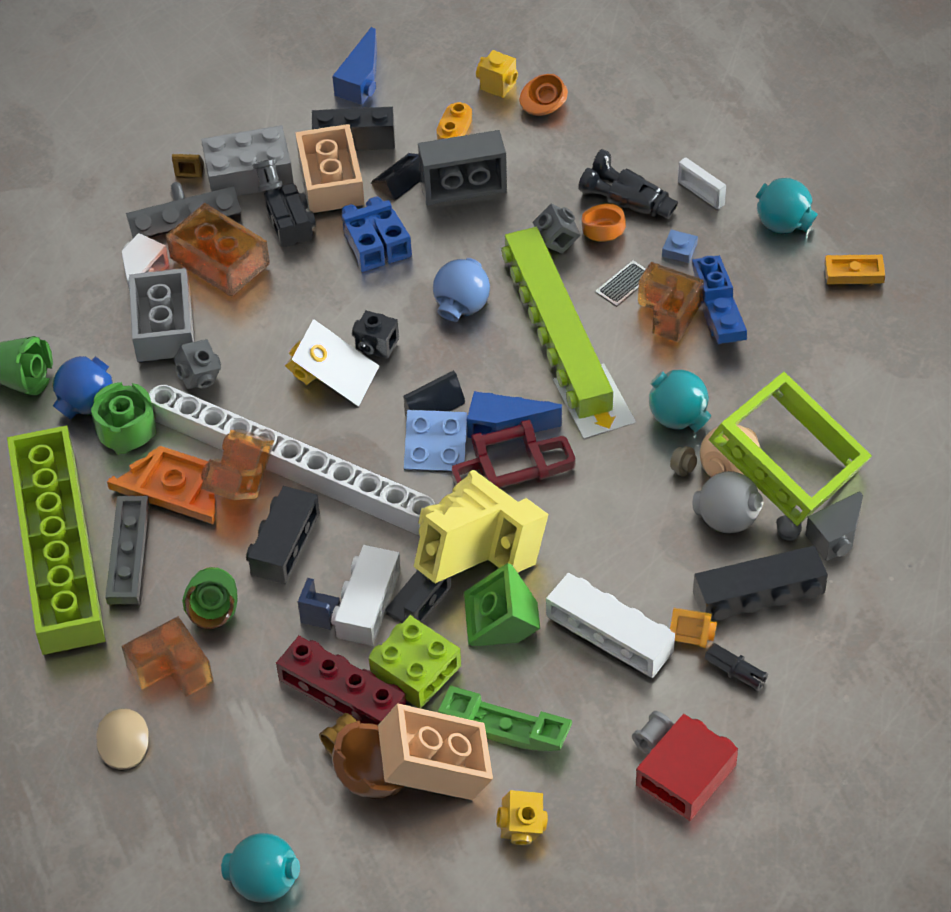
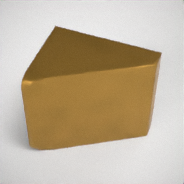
[172,154,204,177]

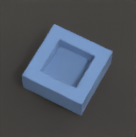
[662,229,698,263]

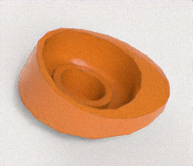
[519,74,568,116]
[582,204,626,242]

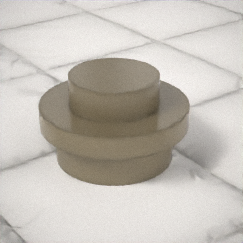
[670,446,697,477]

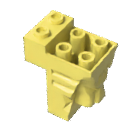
[413,470,549,583]

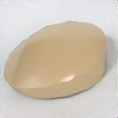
[96,709,148,770]

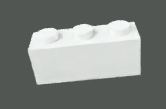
[331,545,401,646]

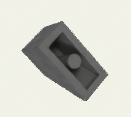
[805,491,863,561]

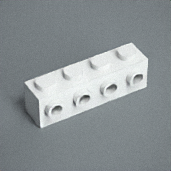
[546,573,675,678]

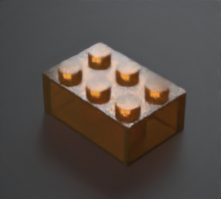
[166,203,270,297]

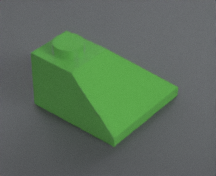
[464,563,540,646]

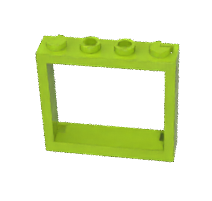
[708,371,872,527]

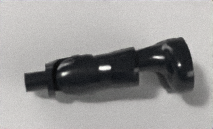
[578,149,678,219]

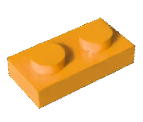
[824,254,885,284]

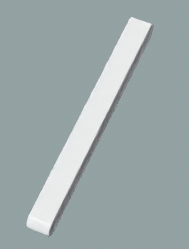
[149,385,435,535]

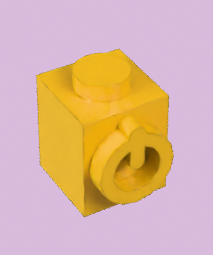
[476,50,518,98]

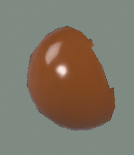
[332,721,405,799]

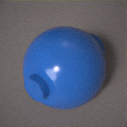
[52,356,113,420]

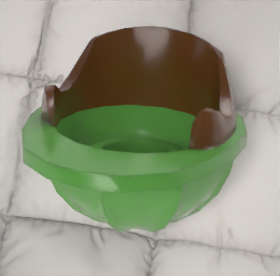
[182,567,238,629]

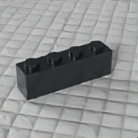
[693,545,828,620]

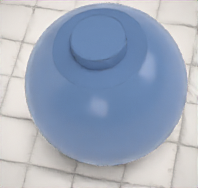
[433,258,490,322]

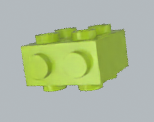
[369,615,461,709]

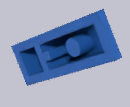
[332,27,377,105]

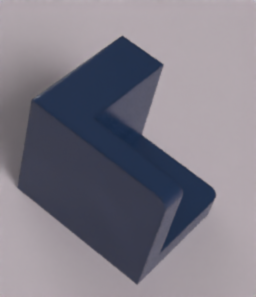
[297,578,340,630]

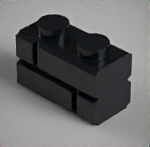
[264,183,316,248]

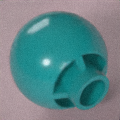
[756,178,818,234]
[649,370,712,432]
[221,833,300,903]

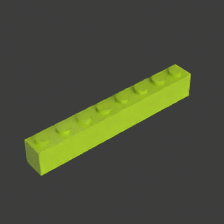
[501,226,613,419]

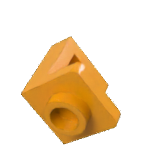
[670,607,717,648]

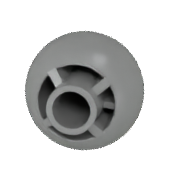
[692,471,763,533]

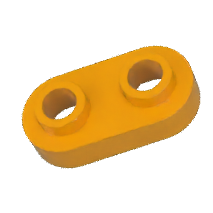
[436,102,472,140]

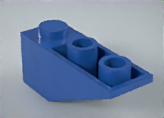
[467,391,562,438]

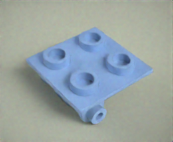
[404,410,467,471]

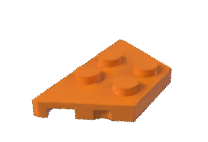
[107,446,215,524]

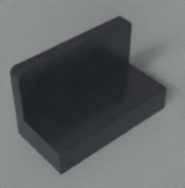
[385,570,451,623]

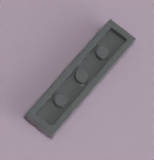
[105,496,149,604]

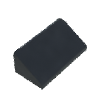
[371,153,420,200]
[403,370,465,417]

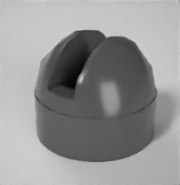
[776,515,802,541]

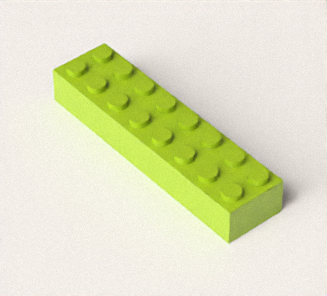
[7,425,106,655]

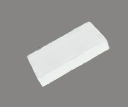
[678,157,726,209]

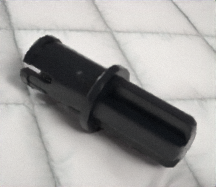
[705,643,768,691]

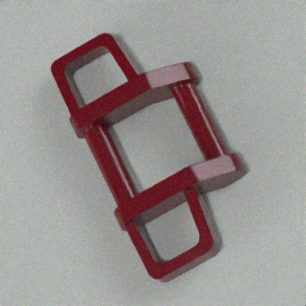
[452,419,576,488]

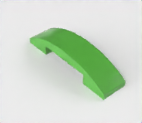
[438,685,572,751]

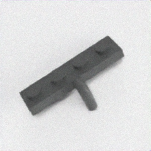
[126,182,241,238]

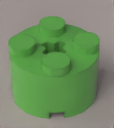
[91,382,156,454]

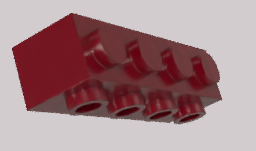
[276,635,406,725]

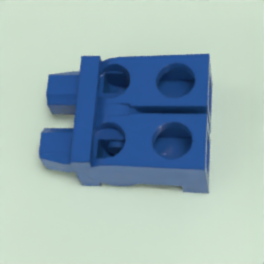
[342,196,412,272]

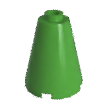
[0,336,53,395]

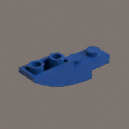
[692,255,747,344]

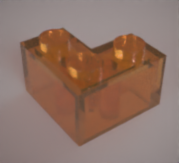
[638,262,704,342]
[201,429,274,500]
[121,616,214,697]

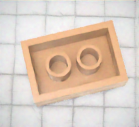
[295,124,365,213]
[378,703,493,800]

